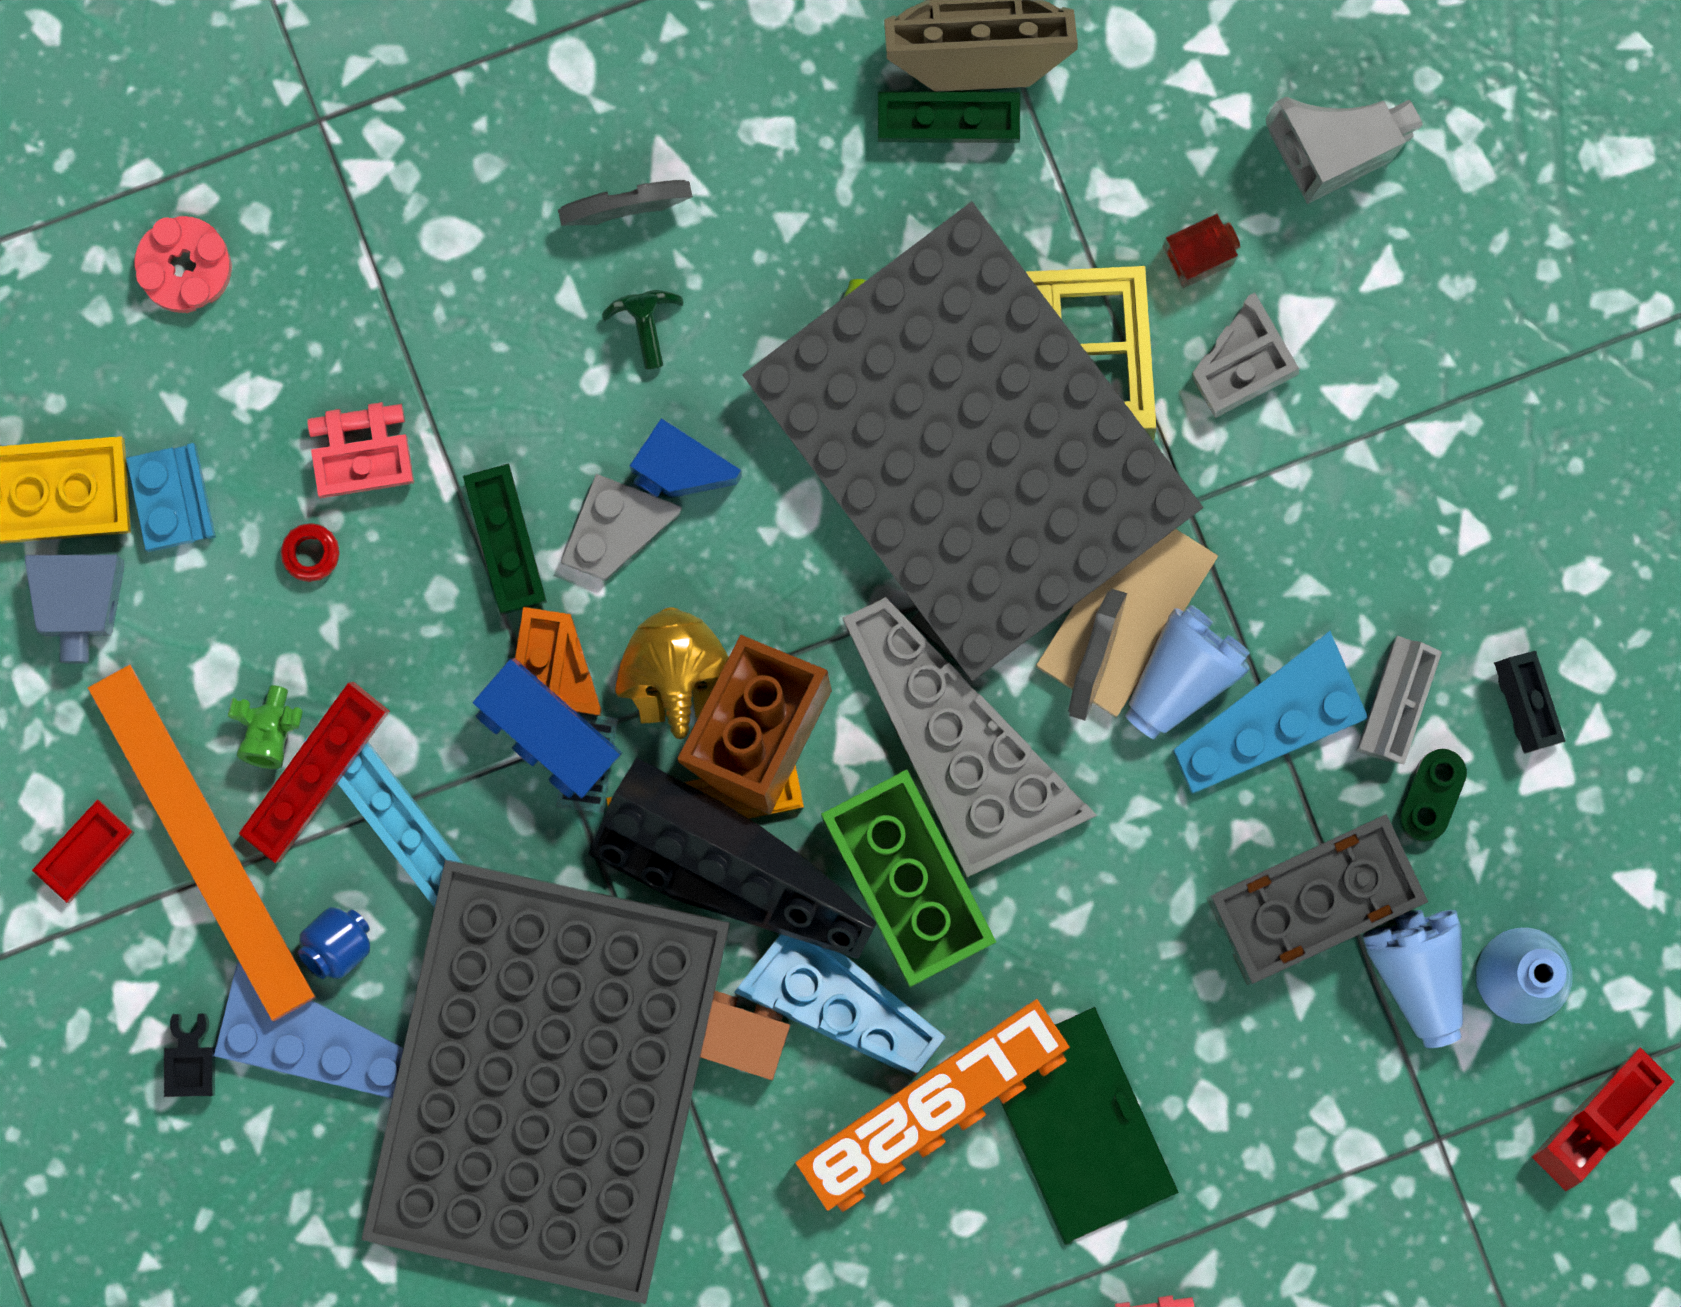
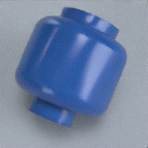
[298,907,370,979]

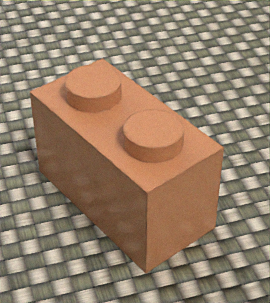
[701,991,791,1081]

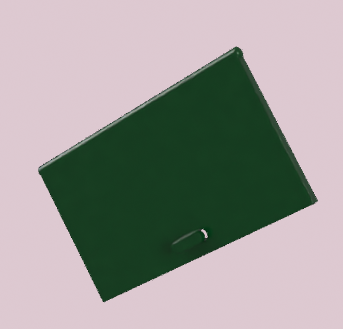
[998,1007,1179,1245]

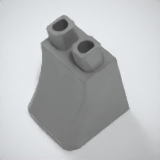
[1266,96,1423,204]

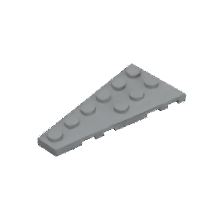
[843,597,1097,878]

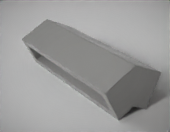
[1356,636,1442,764]

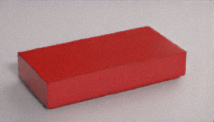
[32,799,135,903]

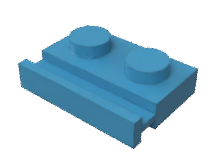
[126,443,216,552]

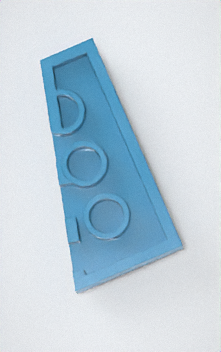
[1172,631,1368,794]

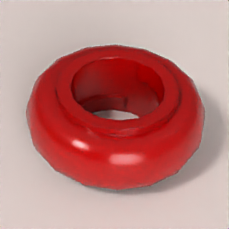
[280,523,340,582]

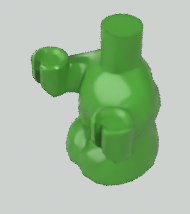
[228,685,303,769]

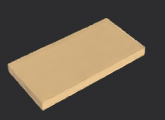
[1036,529,1218,717]

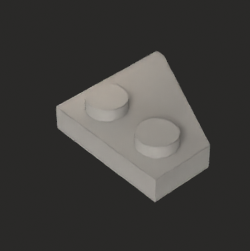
[1192,293,1299,418]
[561,474,682,581]

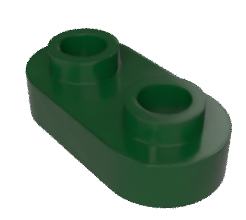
[1399,749,1467,842]

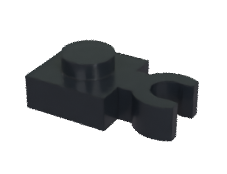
[164,1013,215,1097]

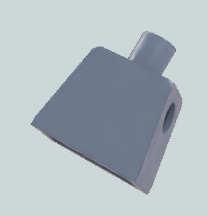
[25,555,124,664]

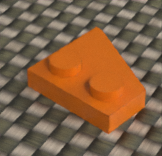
[515,607,601,717]

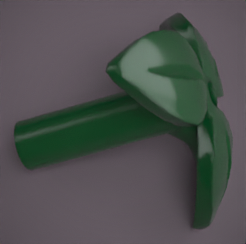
[602,290,684,369]

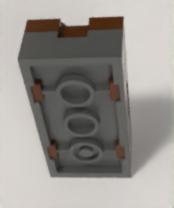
[1206,814,1428,985]

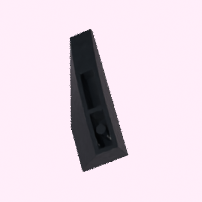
[588,757,877,959]

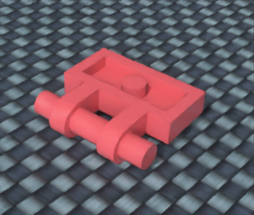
[307,402,414,499]

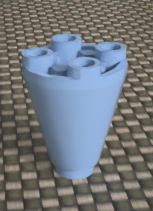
[1125,605,1250,739]
[1362,910,1463,1048]

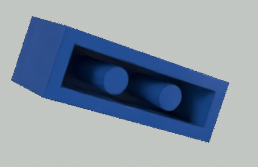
[472,658,623,798]

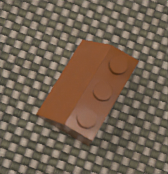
[677,634,832,815]

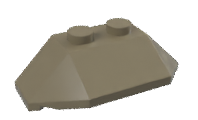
[884,0,1078,92]

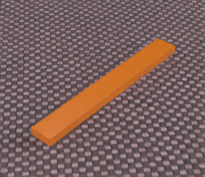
[88,664,316,1022]

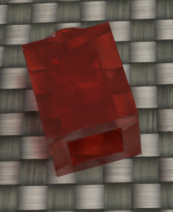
[1162,213,1241,288]

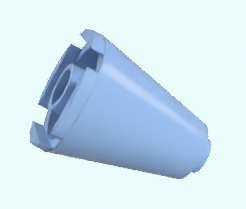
[1476,928,1572,1024]

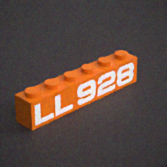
[795,998,1070,1212]

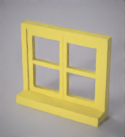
[1026,266,1156,441]

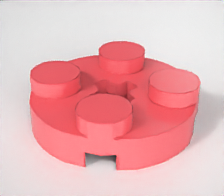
[135,216,232,313]

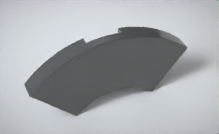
[558,180,693,226]
[1068,588,1127,721]

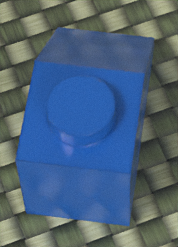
[630,418,742,498]

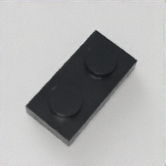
[1494,651,1566,754]

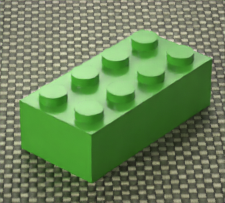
[821,770,996,988]

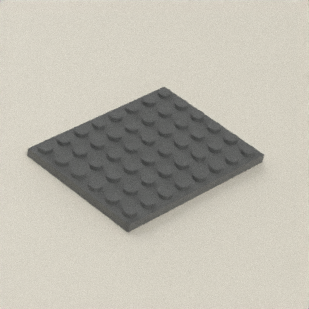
[742,201,1204,681]
[361,860,730,1304]

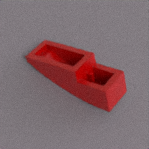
[1531,1047,1675,1192]

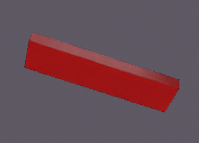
[238,682,390,863]

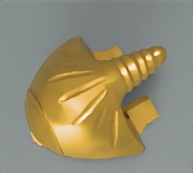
[615,607,729,740]

